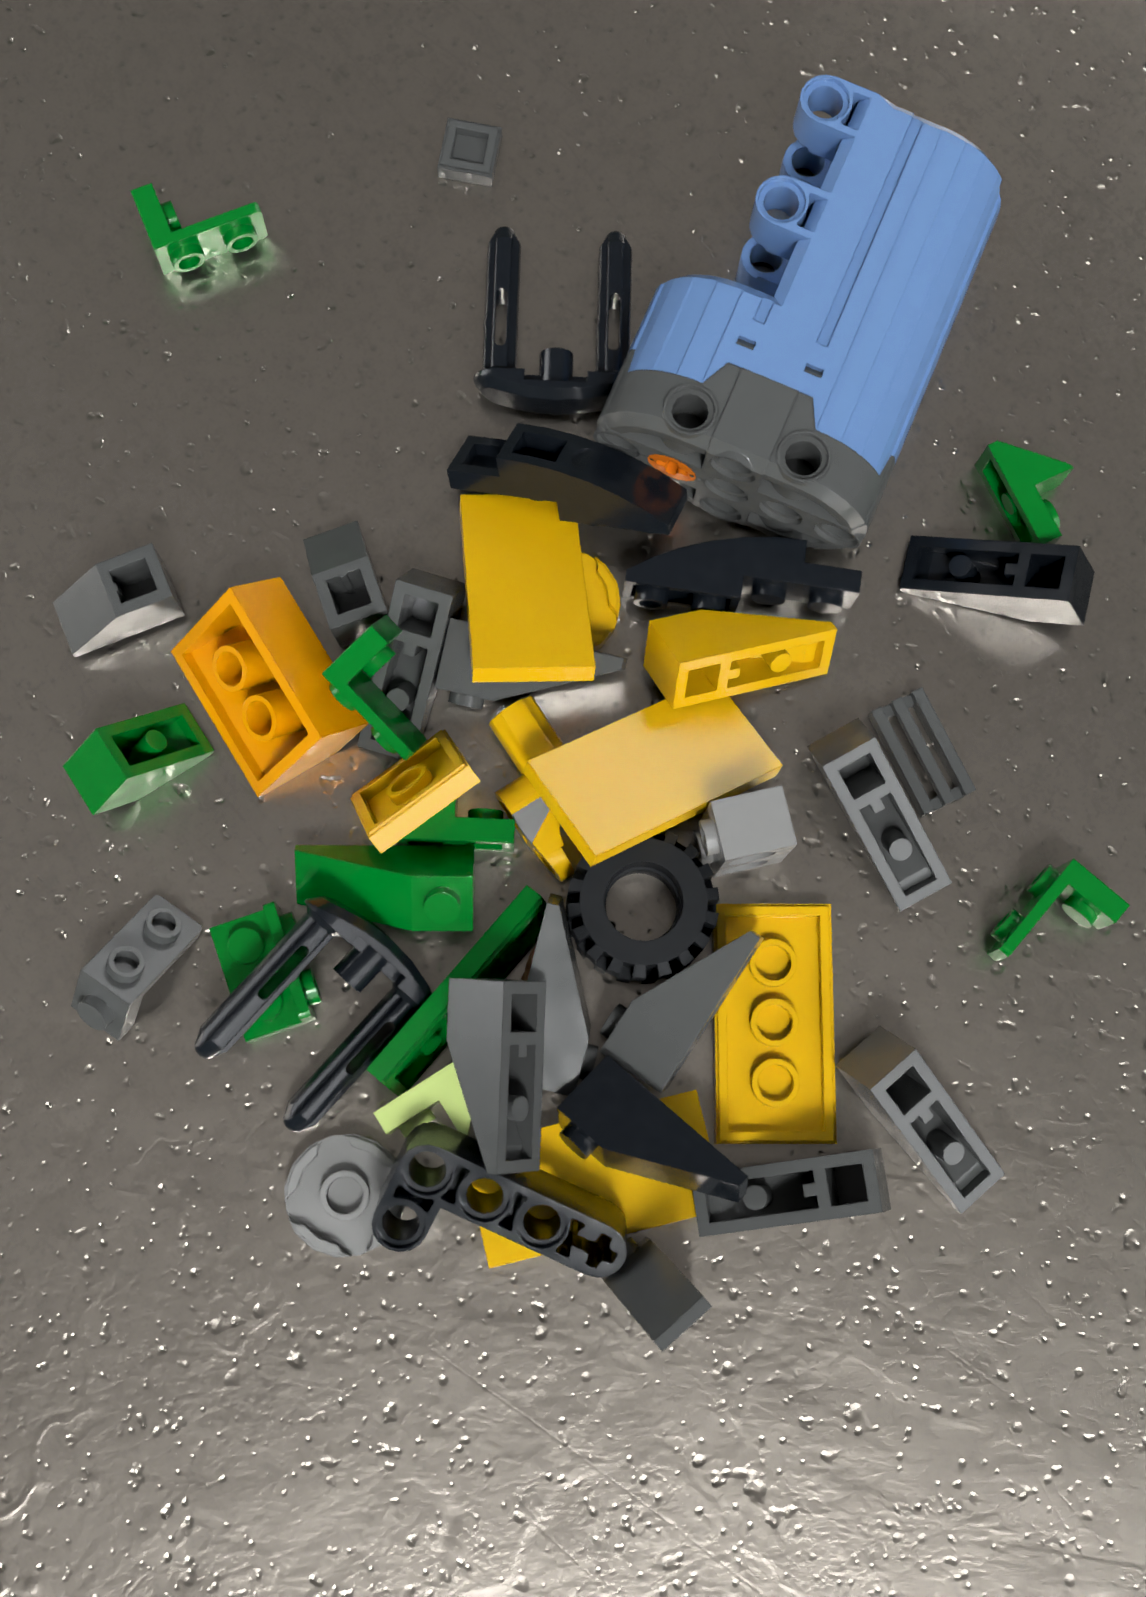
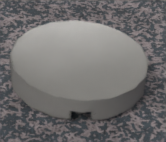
[284,1134,405,1257]

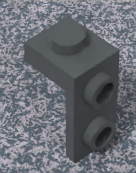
[71,895,202,1041]

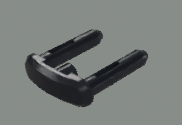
[473,226,632,415]
[194,896,432,1132]

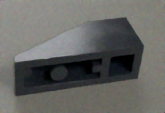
[899,535,1095,626]
[557,1055,748,1202]

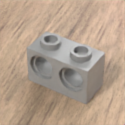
[693,785,797,878]

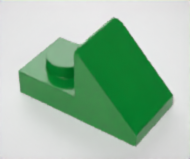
[975,440,1074,544]
[396,798,515,852]

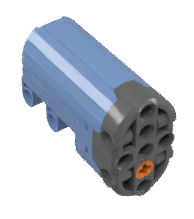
[593,75,1002,549]

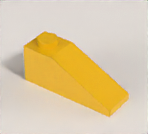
[643,609,837,709]

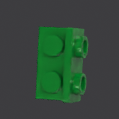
[209,901,322,1043]

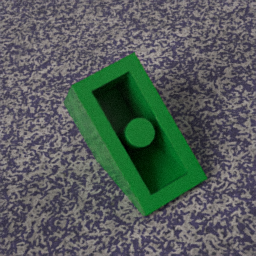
[63,703,215,815]

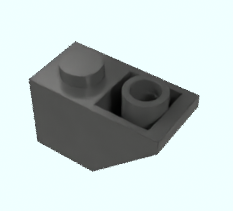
[303,521,389,647]
[53,543,185,658]

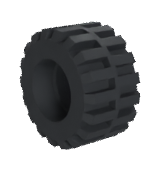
[566,831,719,984]

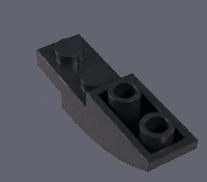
[447,423,688,535]
[622,537,862,613]

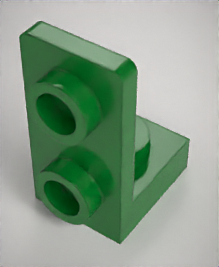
[130,183,268,275]
[322,614,427,760]
[987,859,1130,962]

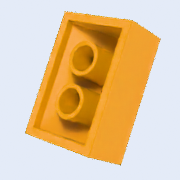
[171,577,369,797]

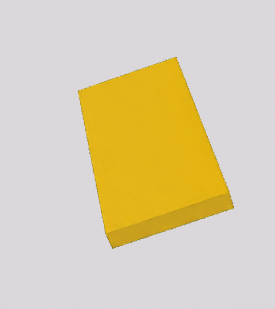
[459,494,596,682]
[523,696,782,867]
[711,904,837,1144]
[471,1090,710,1269]

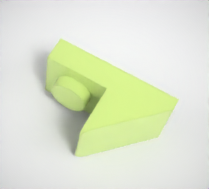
[373,1062,472,1138]

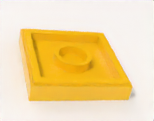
[350,729,480,854]

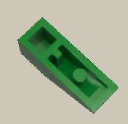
[294,845,475,931]

